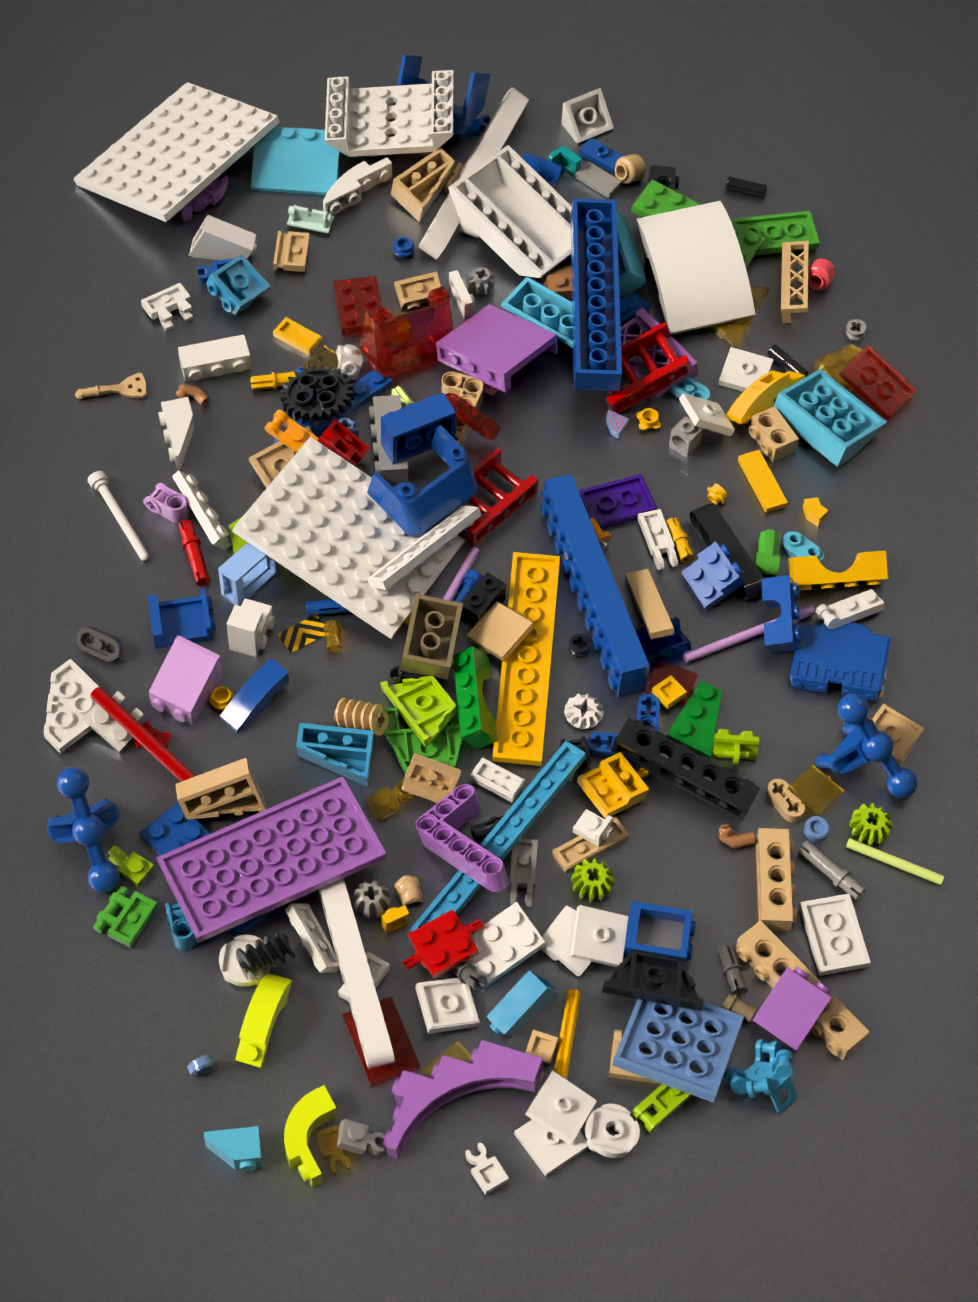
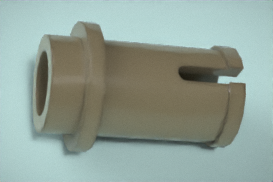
[722,993,757,1023]

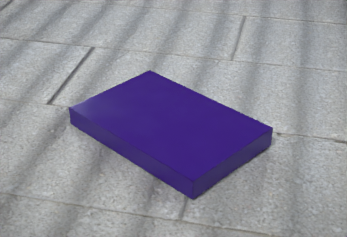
[579,474,658,529]

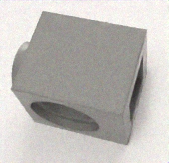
[669,416,703,458]

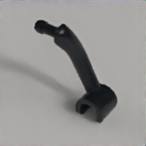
[390,666,439,684]

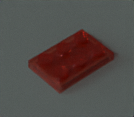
[333,276,386,335]
[839,344,917,421]
[342,996,420,1087]

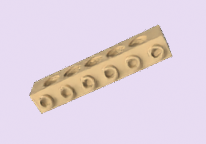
[735,920,870,1061]

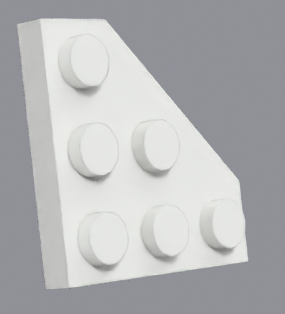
[44,659,99,754]

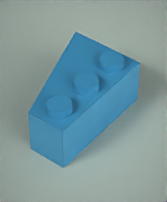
[296,723,375,787]

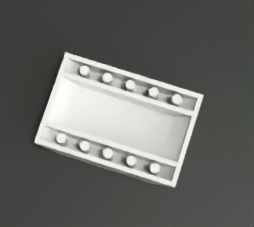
[449,145,572,278]

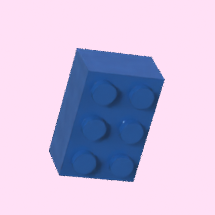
[381,393,456,465]

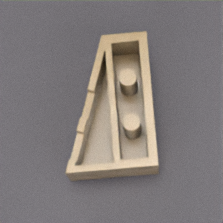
[175,758,266,820]

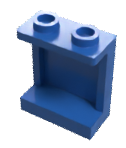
[148,589,216,648]

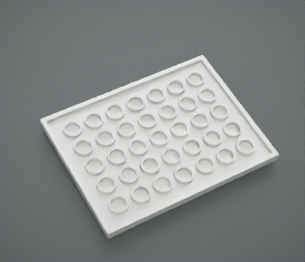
[74,82,280,222]
[232,437,465,639]

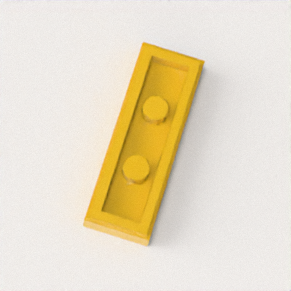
[738,450,788,513]

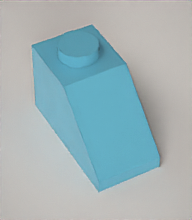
[204,1126,262,1172]

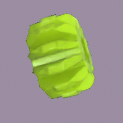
[849,803,893,846]
[571,858,615,903]

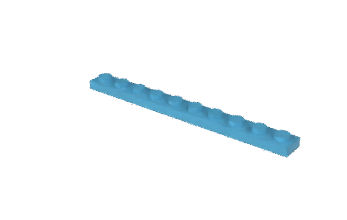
[411,741,587,932]

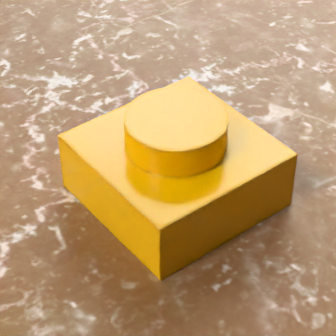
[652,675,687,709]
[382,905,409,935]

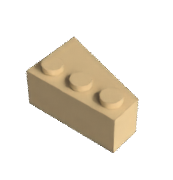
[391,147,455,222]

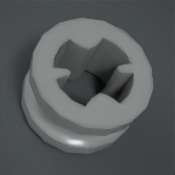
[846,319,866,341]

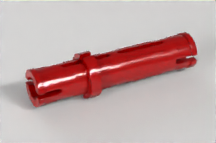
[178,520,211,586]

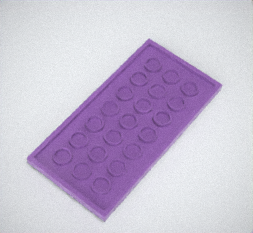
[156,776,387,943]

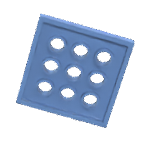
[612,999,744,1103]

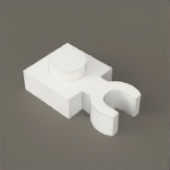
[465,1143,509,1195]

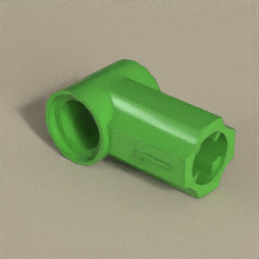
[754,529,780,576]

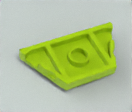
[380,676,458,747]

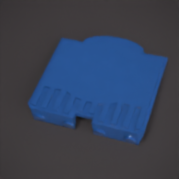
[790,622,892,701]

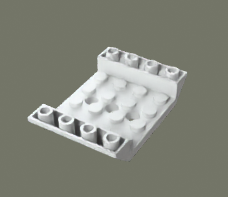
[325,70,454,157]

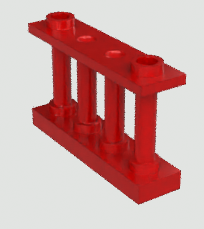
[606,322,693,413]
[467,448,538,547]

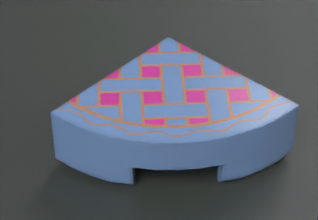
[606,410,629,439]

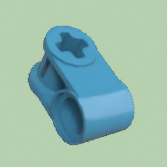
[165,903,197,951]

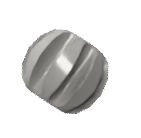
[352,881,391,919]

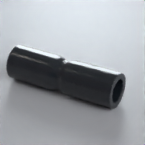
[767,344,809,377]

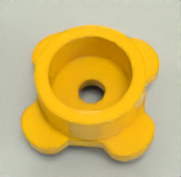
[637,408,661,430]

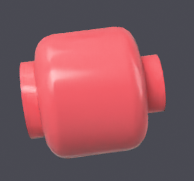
[808,258,836,291]

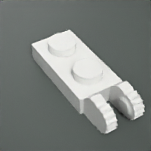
[637,509,678,570]

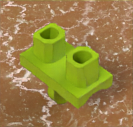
[712,729,760,765]

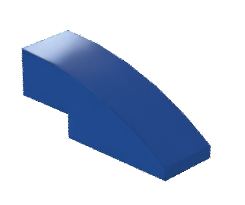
[220,658,289,733]

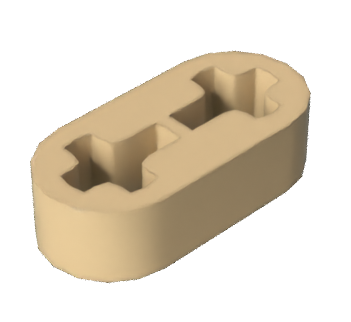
[766,779,805,822]

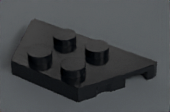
[602,949,704,1011]

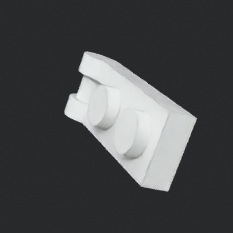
[815,589,885,630]

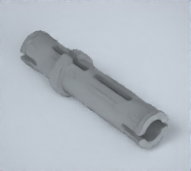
[798,840,866,901]

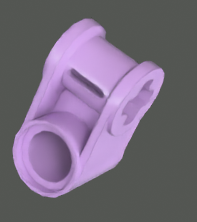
[143,483,189,524]

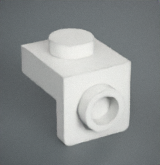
[336,344,363,380]

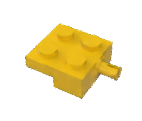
[577,752,649,819]

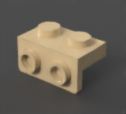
[394,272,446,310]
[402,753,461,803]

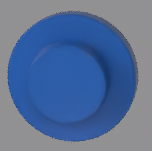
[393,237,415,257]

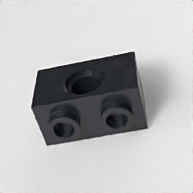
[460,572,507,628]

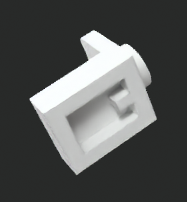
[573,809,614,847]

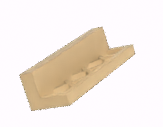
[781,241,809,323]

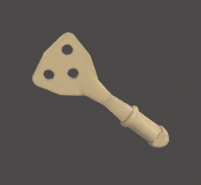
[75,373,147,399]

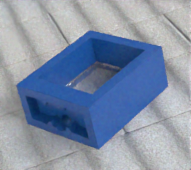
[623,901,696,962]

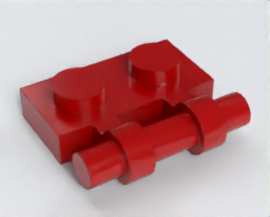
[317,419,371,467]

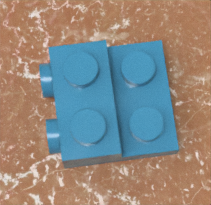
[206,254,271,316]

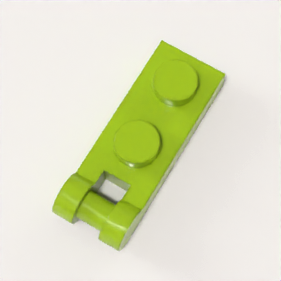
[631,1084,693,1133]

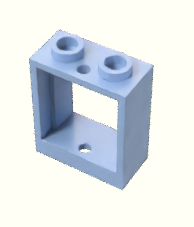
[218,543,278,606]

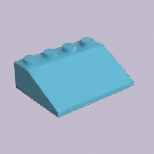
[251,126,342,195]
[773,369,887,467]

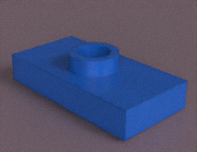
[579,138,624,174]

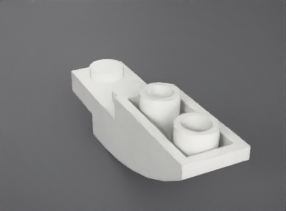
[323,158,392,215]

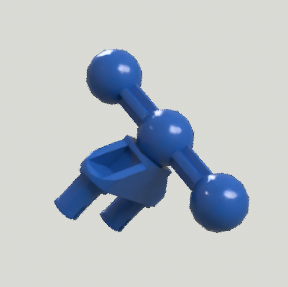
[816,693,918,799]
[47,767,120,893]

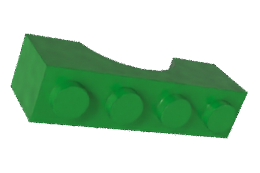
[453,646,498,749]

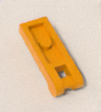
[265,410,319,453]

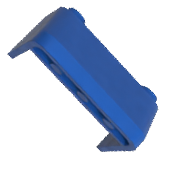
[393,55,491,135]
[367,425,478,538]

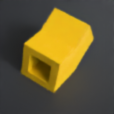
[802,497,828,527]

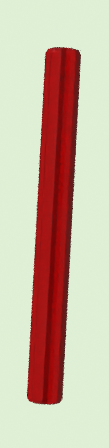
[90,687,196,782]

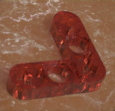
[445,393,501,440]

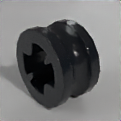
[569,634,591,658]

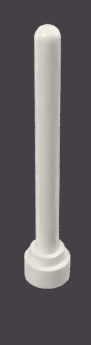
[88,471,149,561]

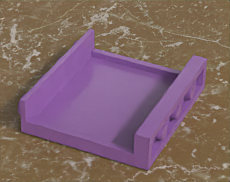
[436,304,558,393]

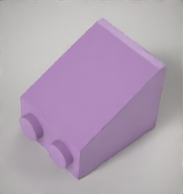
[149,635,223,725]

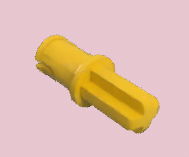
[250,371,295,390]

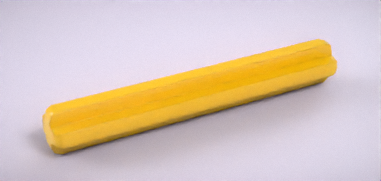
[554,989,581,1080]

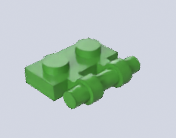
[93,886,158,948]

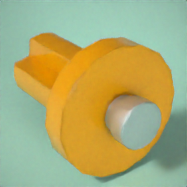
[590,518,612,549]

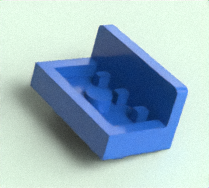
[522,152,563,189]

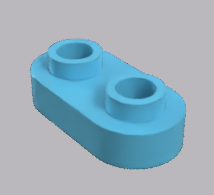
[669,377,710,400]
[781,531,824,564]

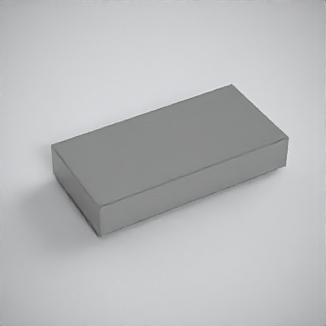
[575,161,622,198]

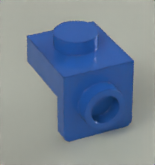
[620,292,651,325]

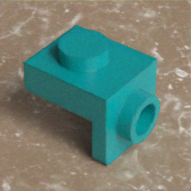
[548,145,582,177]

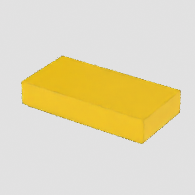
[273,317,322,356]

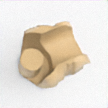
[394,875,424,906]

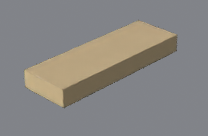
[552,816,629,874]

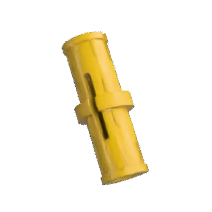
[666,517,695,563]

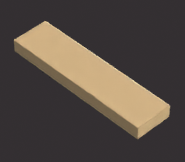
[625,569,674,639]

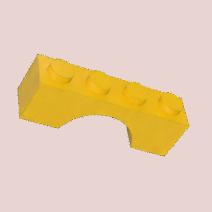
[788,551,888,590]

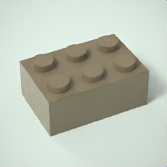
[400,594,463,680]

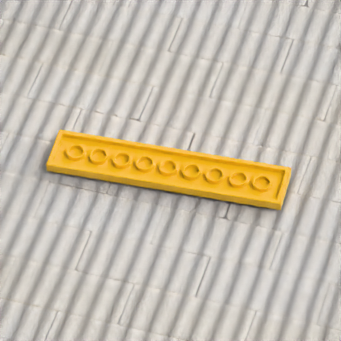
[492,552,560,766]

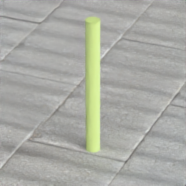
[846,838,944,885]

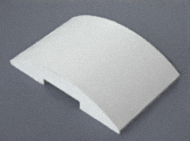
[636,201,755,335]

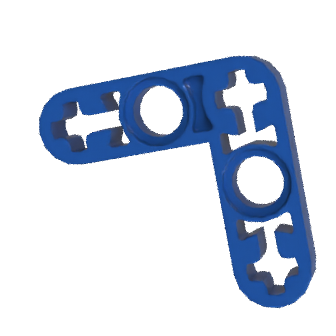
[587,694,660,760]

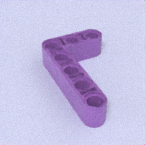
[416,784,509,892]

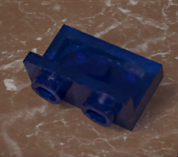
[635,617,692,664]

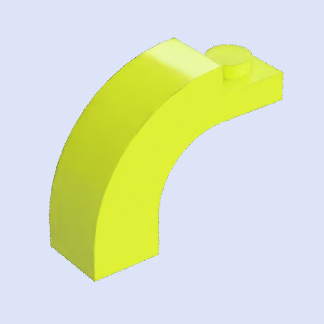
[235,973,292,1068]
[284,1085,337,1188]

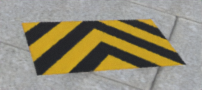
[277,615,330,653]

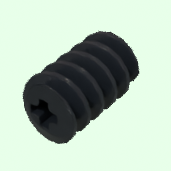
[236,930,296,980]

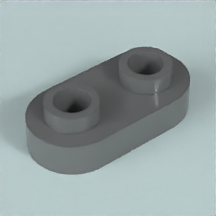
[76,626,123,661]

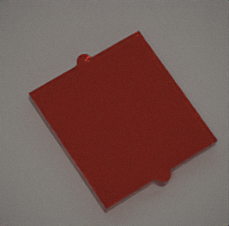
[645,660,698,708]

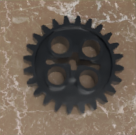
[280,365,355,425]

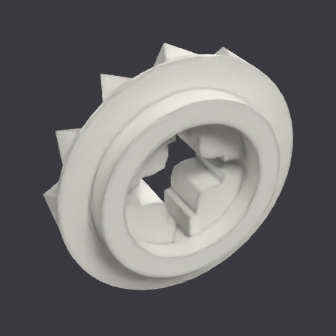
[564,693,603,729]

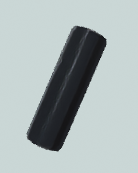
[726,177,767,197]

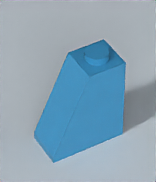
[486,970,560,1037]

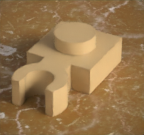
[525,1030,559,1081]

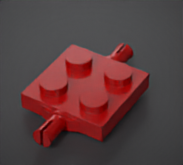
[402,909,485,979]

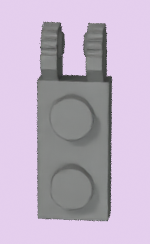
[509,838,538,907]

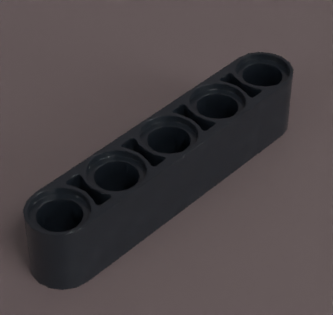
[689,503,764,601]

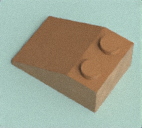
[542,255,572,302]

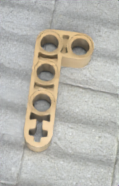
[441,372,483,447]

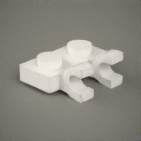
[141,283,194,331]
[82,691,143,752]

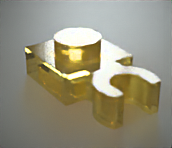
[366,781,412,821]
[315,1124,351,1176]

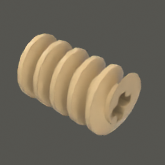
[334,698,389,736]

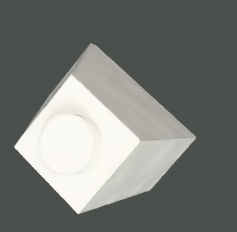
[189,215,257,260]

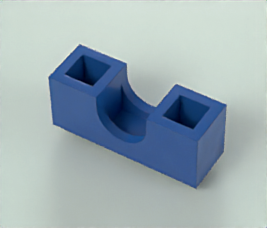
[762,575,802,654]

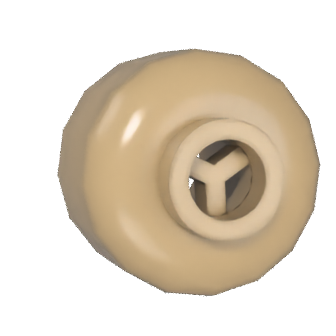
[615,154,646,184]

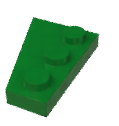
[667,680,722,759]

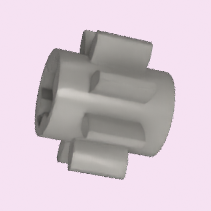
[469,268,495,295]

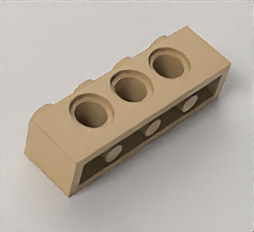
[756,828,797,932]

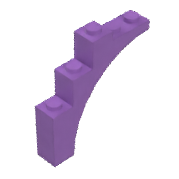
[384,1040,544,1159]

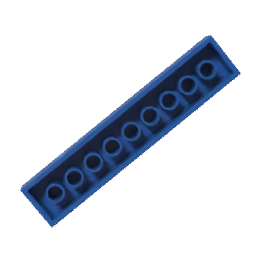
[570,198,622,391]
[540,474,650,698]

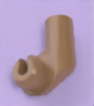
[176,383,210,406]
[718,824,755,848]

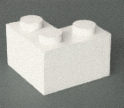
[227,598,275,657]

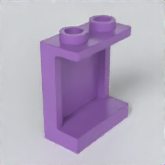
[753,966,834,1051]

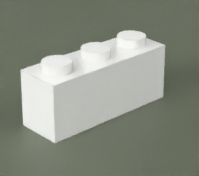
[178,335,251,382]

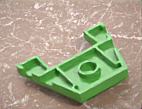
[383,702,463,774]

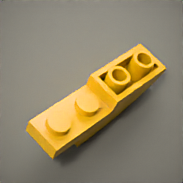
[726,370,805,424]

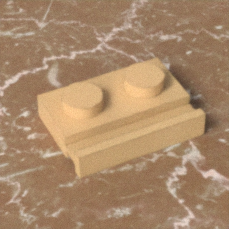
[273,231,310,272]

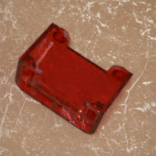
[359,286,454,376]

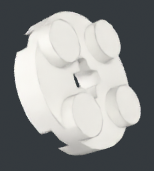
[219,935,271,987]
[585,1104,640,1158]

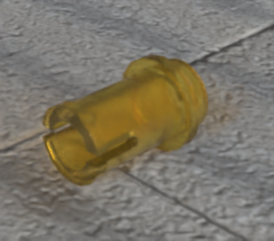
[323,620,342,653]

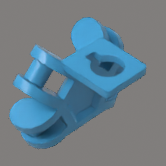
[724,1039,797,1113]

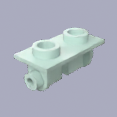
[287,204,334,234]

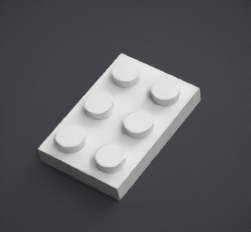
[799,894,871,976]
[465,902,547,990]

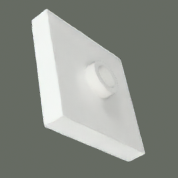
[718,347,773,392]
[679,393,735,436]
[570,905,629,967]
[415,978,480,1034]
[525,1070,597,1145]
[514,1120,589,1177]

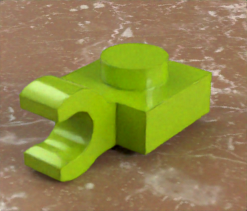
[108,845,154,888]

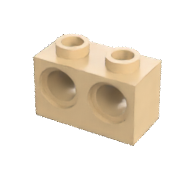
[749,406,799,462]

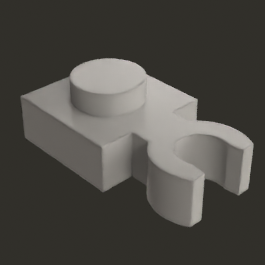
[337,1119,385,1156]

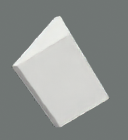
[562,88,614,143]

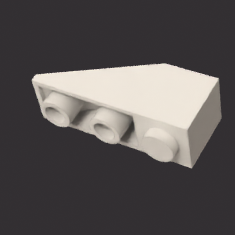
[158,397,194,470]

